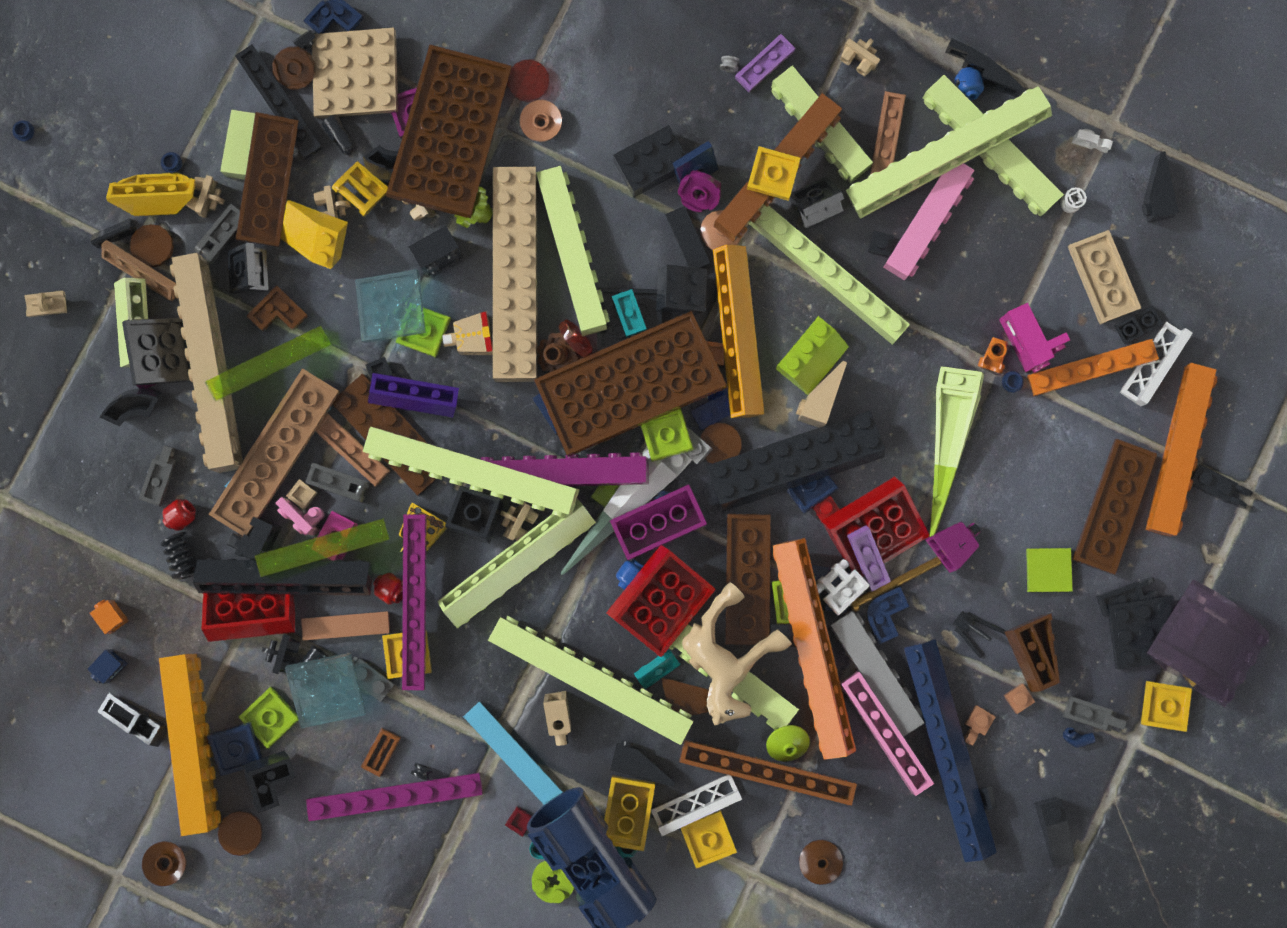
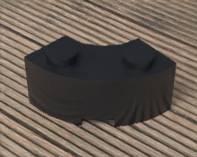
[363,145,398,183]
[99,388,162,427]

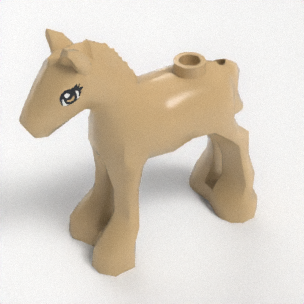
[682,583,792,725]

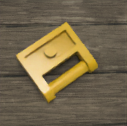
[331,161,388,217]

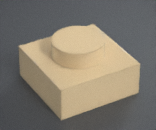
[286,479,317,510]

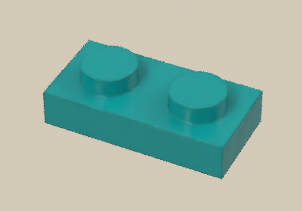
[612,289,647,337]
[634,649,680,690]

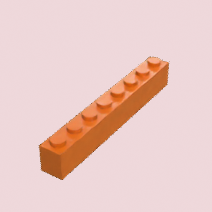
[1145,363,1217,537]

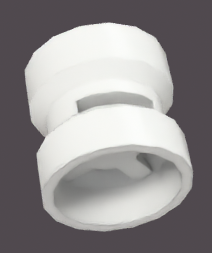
[1060,187,1087,213]

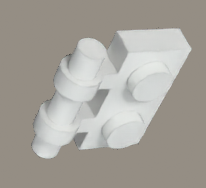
[816,559,870,616]

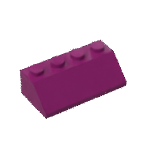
[610,485,707,561]

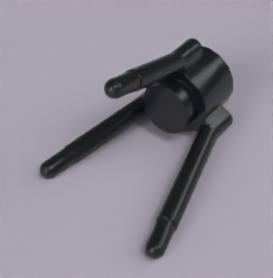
[953,611,1006,658]

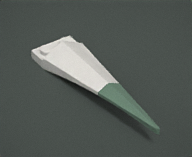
[561,447,692,575]

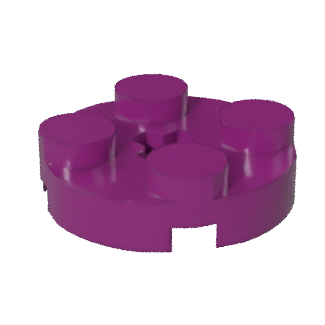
[678,170,721,212]

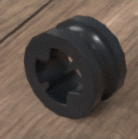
[411,763,433,781]

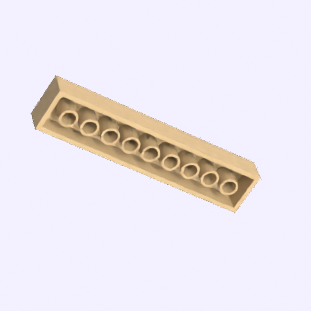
[493,167,538,382]
[170,253,243,473]

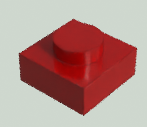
[812,496,839,523]

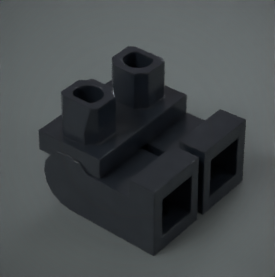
[227,516,282,560]

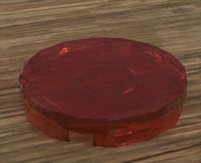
[508,59,549,102]
[559,319,593,357]

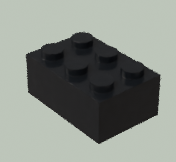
[613,125,686,198]

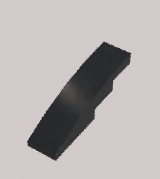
[945,38,1023,98]

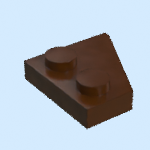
[662,678,709,715]

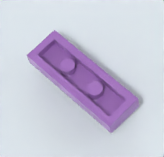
[735,34,795,93]
[847,525,891,591]

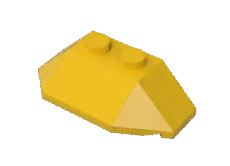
[106,173,196,216]

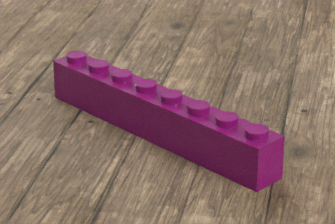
[481,453,649,487]

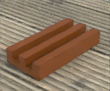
[361,728,401,777]

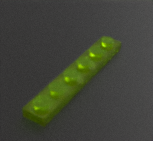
[205,326,331,402]
[255,518,389,577]

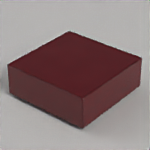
[505,806,532,837]

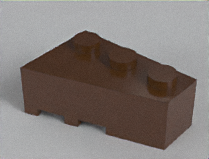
[1005,613,1060,692]

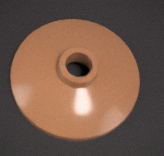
[520,100,562,142]
[700,210,741,250]

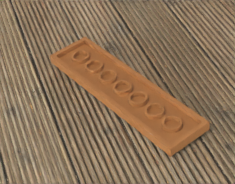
[209,368,340,536]

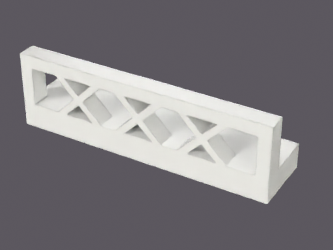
[1120,322,1192,406]
[651,775,742,836]

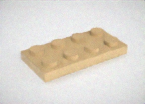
[1068,230,1141,324]

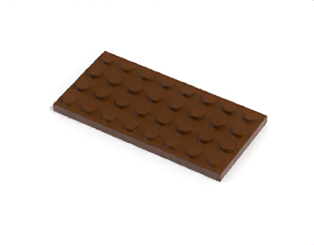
[386,44,512,219]
[534,311,727,457]

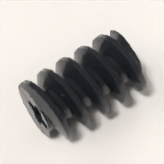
[160,532,197,580]

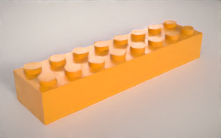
[159,654,221,836]

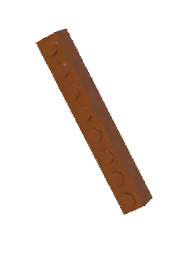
[713,93,842,243]
[679,739,857,806]

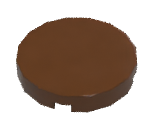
[272,46,315,89]
[130,224,174,267]
[700,423,741,464]
[218,811,263,856]

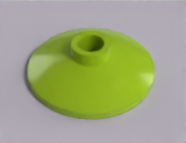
[766,725,810,762]

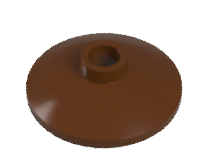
[799,840,843,885]
[142,841,186,886]

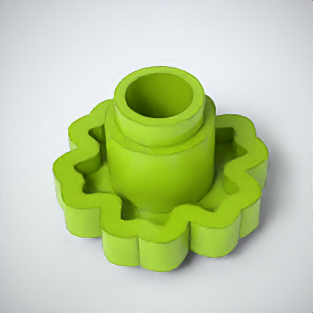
[454,186,493,228]

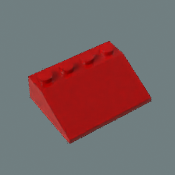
[822,476,930,577]
[606,545,716,657]
[201,593,295,642]

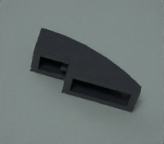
[98,693,168,747]

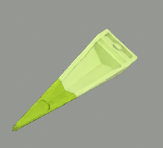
[930,367,984,536]

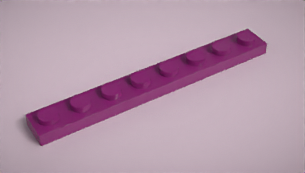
[402,514,427,690]
[306,772,483,821]

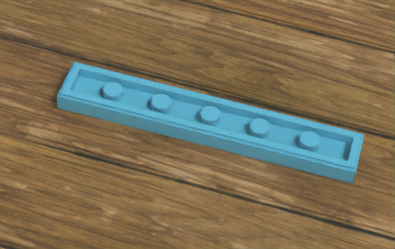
[463,701,563,804]

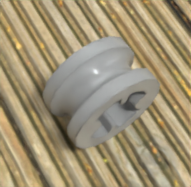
[720,56,740,72]

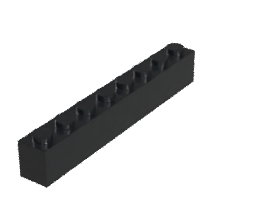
[193,558,373,595]

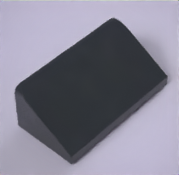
[90,218,136,249]

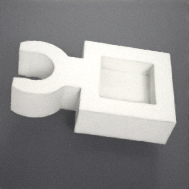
[1072,129,1113,153]

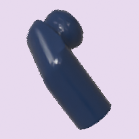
[1063,727,1096,748]

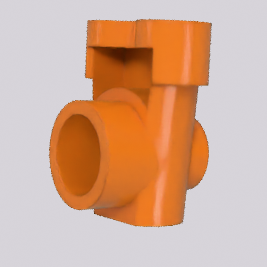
[978,337,1008,374]

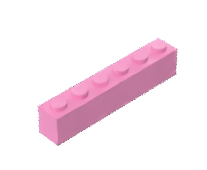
[883,163,974,281]
[840,671,934,796]

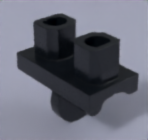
[261,634,300,674]

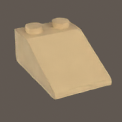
[796,361,847,428]

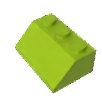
[776,316,849,395]

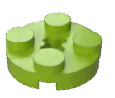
[532,860,574,903]

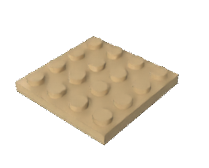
[312,28,398,118]

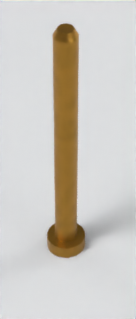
[850,557,942,612]

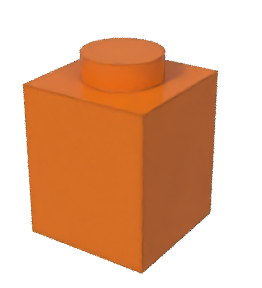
[90,599,129,634]

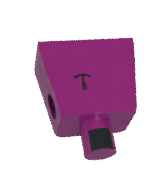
[925,522,981,573]

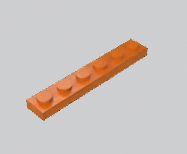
[1027,339,1159,396]

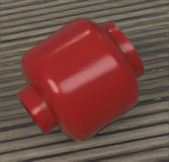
[162,499,196,531]
[373,573,403,605]

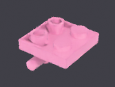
[276,497,325,536]

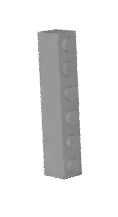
[828,611,924,737]

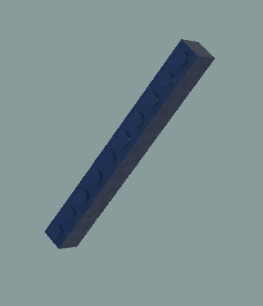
[904,639,997,862]

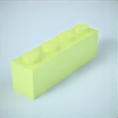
[114,278,148,367]

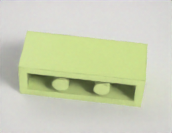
[220,110,255,180]

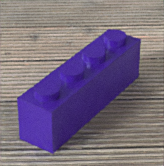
[368,373,459,418]

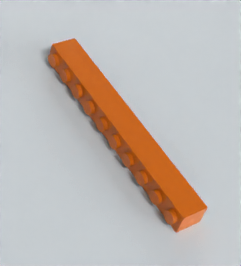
[773,538,856,759]

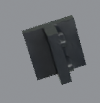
[790,177,844,228]
[228,243,268,294]

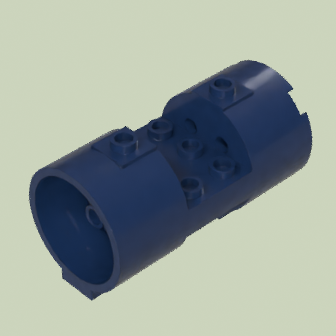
[527,787,657,928]

